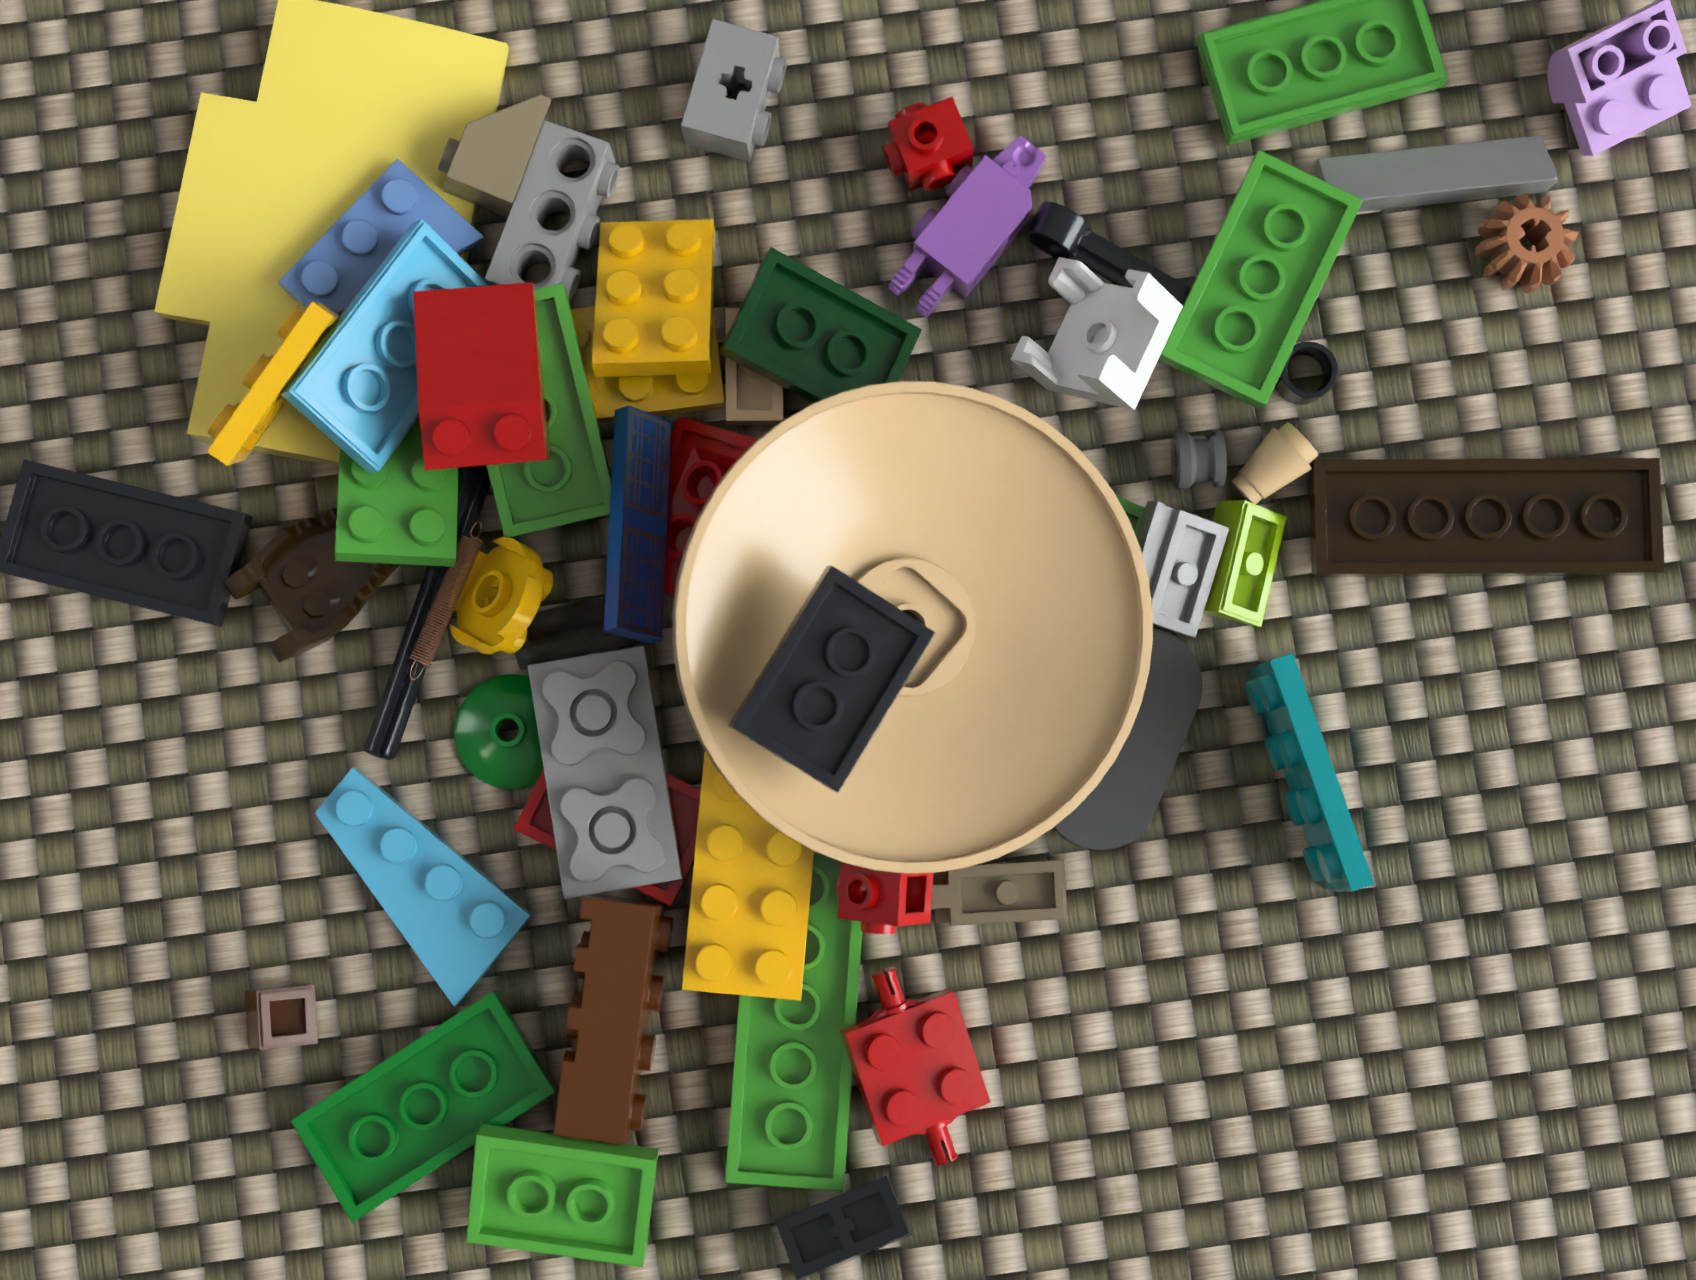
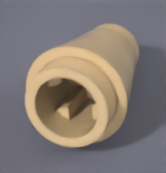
[1231,422,1319,504]

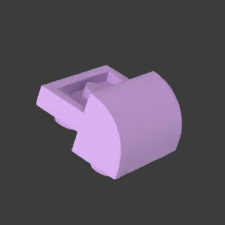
[1547,0,1692,156]

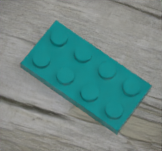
[1245,653,1375,892]

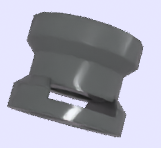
[1171,430,1227,490]

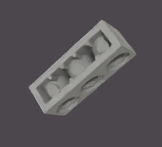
[485,120,619,303]

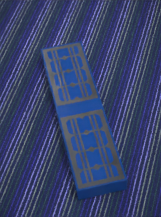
[604,405,672,644]

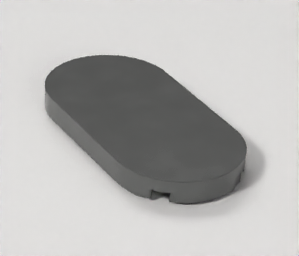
[1054,628,1202,850]

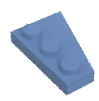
[278,159,484,315]

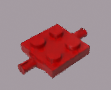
[840,967,990,1166]

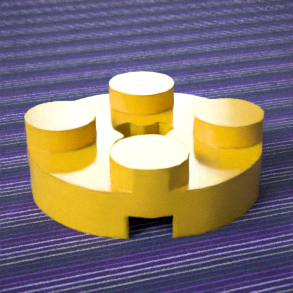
[449,537,554,654]

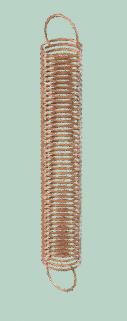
[409,521,483,680]

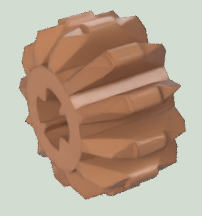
[1474,192,1579,293]

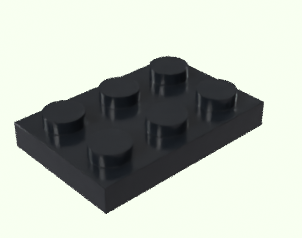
[728,565,935,793]

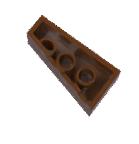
[554,894,673,1145]

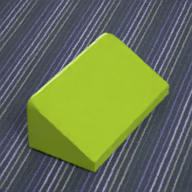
[1203,500,1287,627]

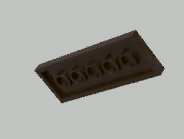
[1309,458,1665,577]

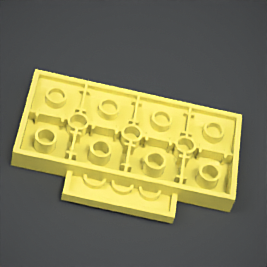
[154,0,509,466]

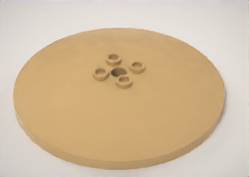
[672,381,1153,873]

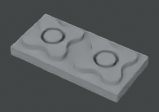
[528,646,683,899]

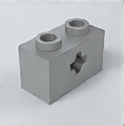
[681,19,787,162]

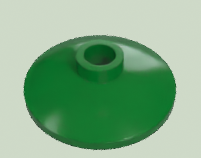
[454,674,543,789]

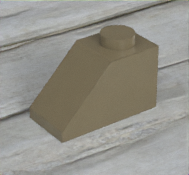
[438,95,552,218]

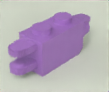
[888,136,1046,318]

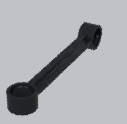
[1025,201,1338,405]

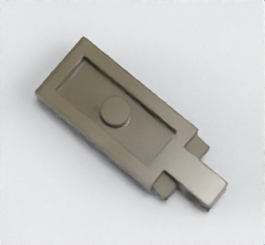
[931,860,1068,926]

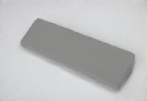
[1316,135,1557,212]

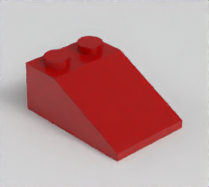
[413,282,551,470]

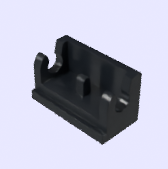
[775,1176,913,1280]

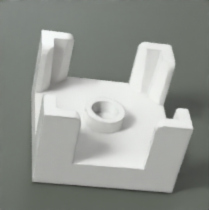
[1011,257,1183,410]

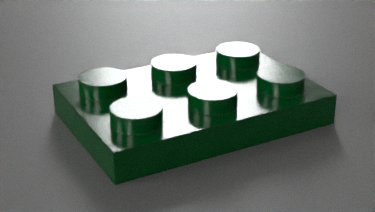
[719,247,922,404]

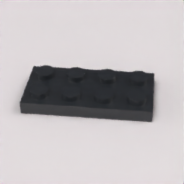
[0,459,252,627]

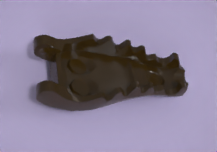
[223,508,400,662]

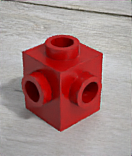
[882,97,974,192]
[836,862,933,934]

